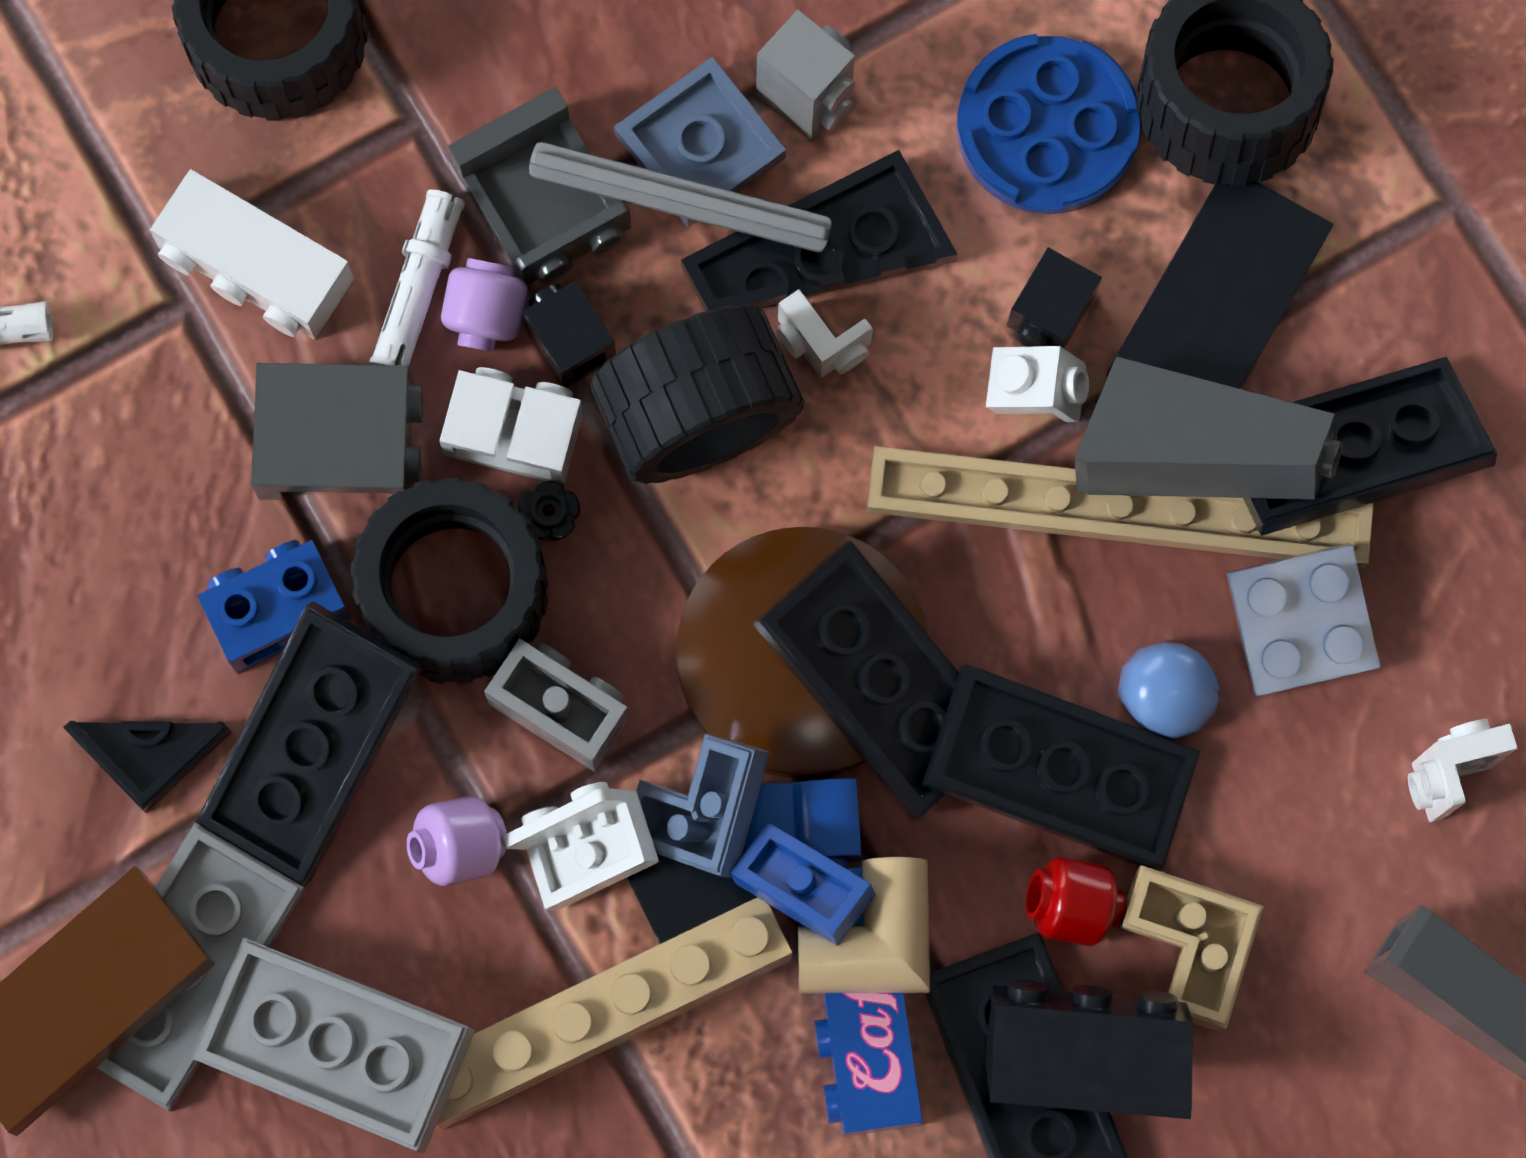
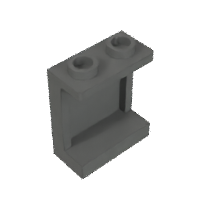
[448,86,631,286]
[251,363,423,500]

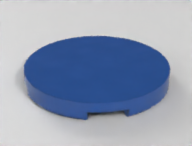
[956,34,1140,214]

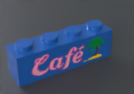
[800,867,922,1137]

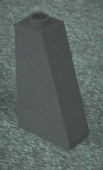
[1074,356,1343,499]
[1364,905,1526,1081]

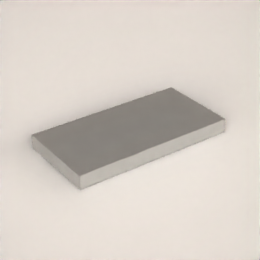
[96,823,306,1112]
[192,937,475,1154]

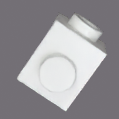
[775,289,873,378]
[986,346,1089,422]

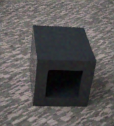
[1007,247,1102,349]
[522,280,616,388]

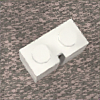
[439,367,583,486]

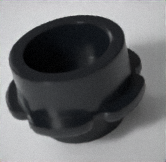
[518,480,580,541]

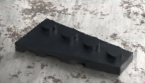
[681,150,958,311]

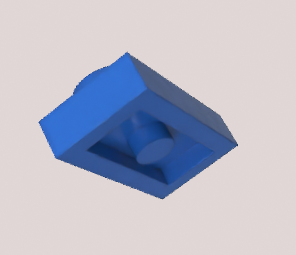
[730,822,876,946]

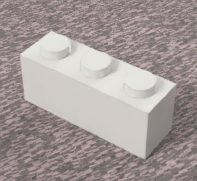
[150,169,354,340]

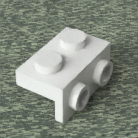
[1408,719,1518,823]
[503,782,659,909]

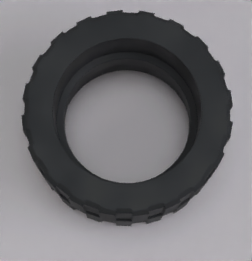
[172,0,368,121]
[1137,0,1334,186]
[590,304,805,484]
[350,477,548,684]

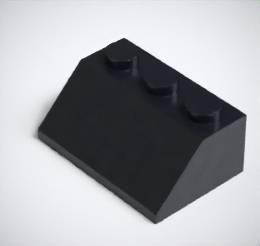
[985,979,1193,1119]

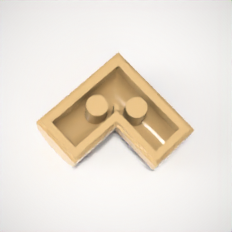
[798,857,930,994]
[1120,865,1264,1030]

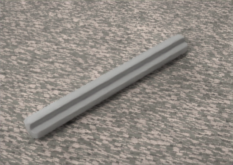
[529,142,831,252]

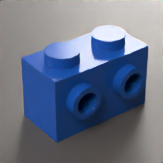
[197,540,351,674]

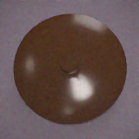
[676,527,928,779]

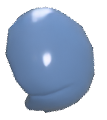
[1118,641,1220,740]

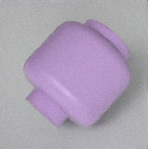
[441,258,527,352]
[407,796,507,886]

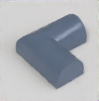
[636,734,770,878]

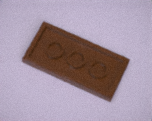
[0,866,215,1136]

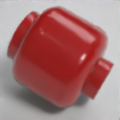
[1025,857,1125,947]

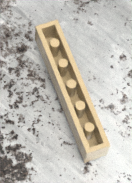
[437,897,792,1129]

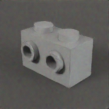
[756,9,855,141]
[484,638,629,772]

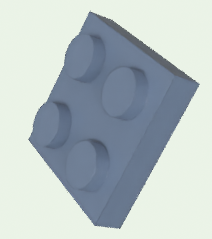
[614,56,786,228]
[1226,543,1380,696]

